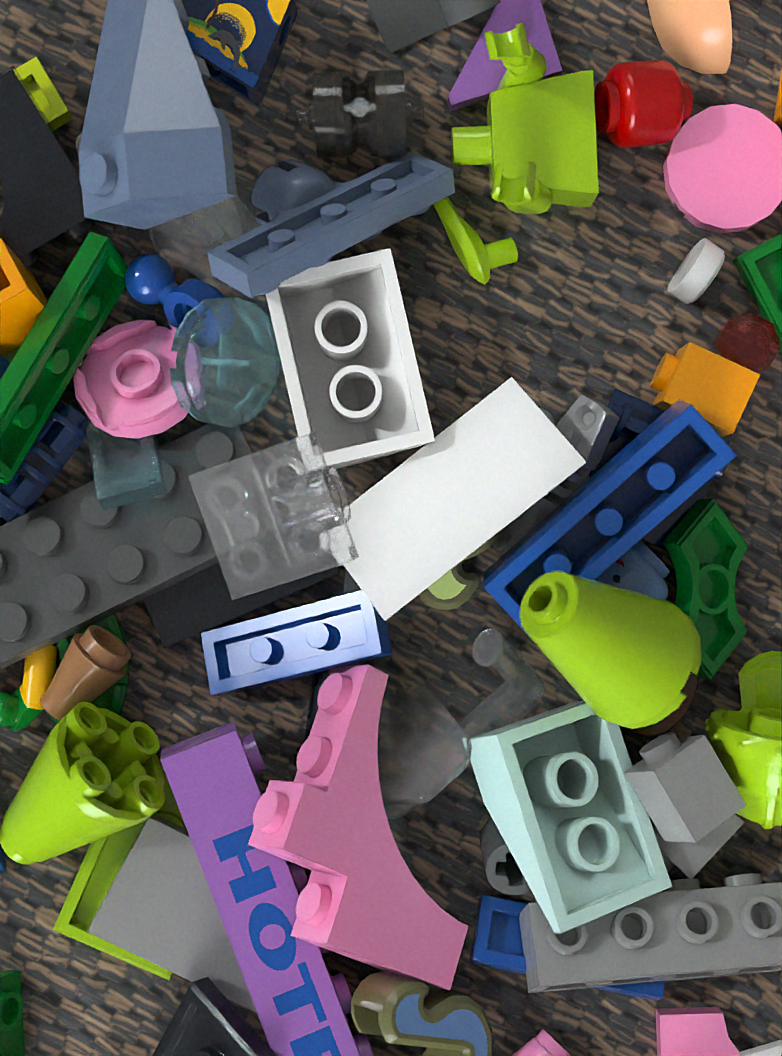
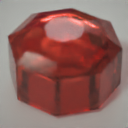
[712,312,780,373]

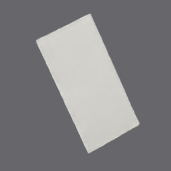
[318,377,587,621]

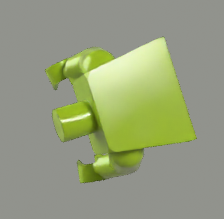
[451,22,599,214]

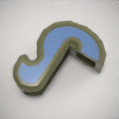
[351,972,492,1056]

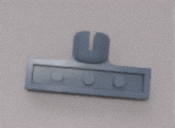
[207,152,455,298]

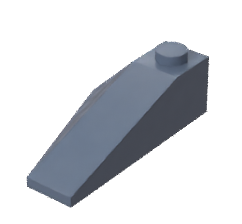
[78,0,237,230]

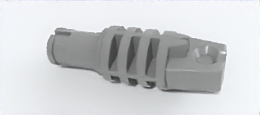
[492,395,619,555]

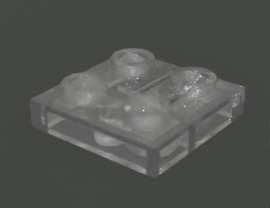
[188,432,359,600]

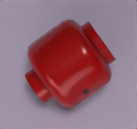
[594,60,693,148]

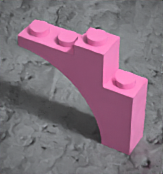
[248,665,469,990]

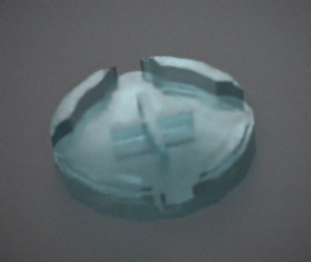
[170,297,281,427]

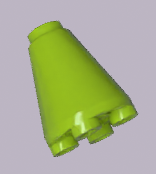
[0,702,166,865]

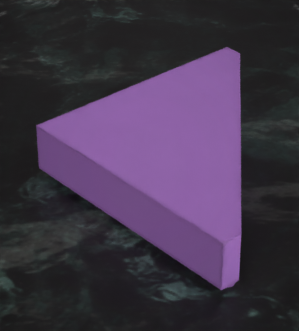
[447,0,562,111]

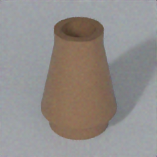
[40,625,131,721]

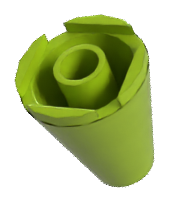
[520,571,701,729]

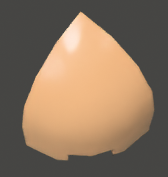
[647,0,732,74]

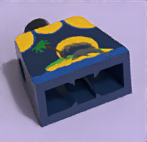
[182,0,297,106]

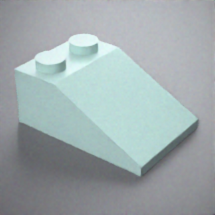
[464,700,672,933]

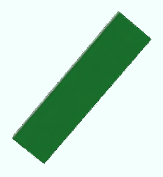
[0,232,128,486]

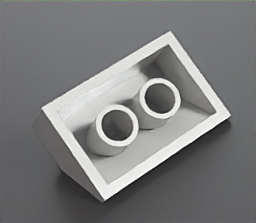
[266,248,435,475]

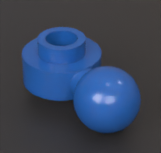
[124,254,230,347]

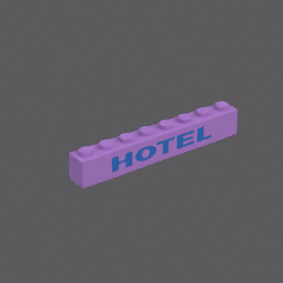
[160,721,374,1056]

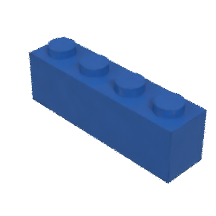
[483,399,737,637]

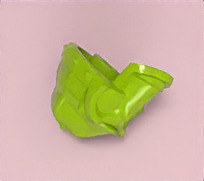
[705,651,782,829]

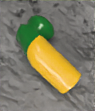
[0,645,58,731]

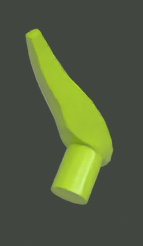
[433,197,518,285]

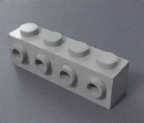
[519,873,782,993]

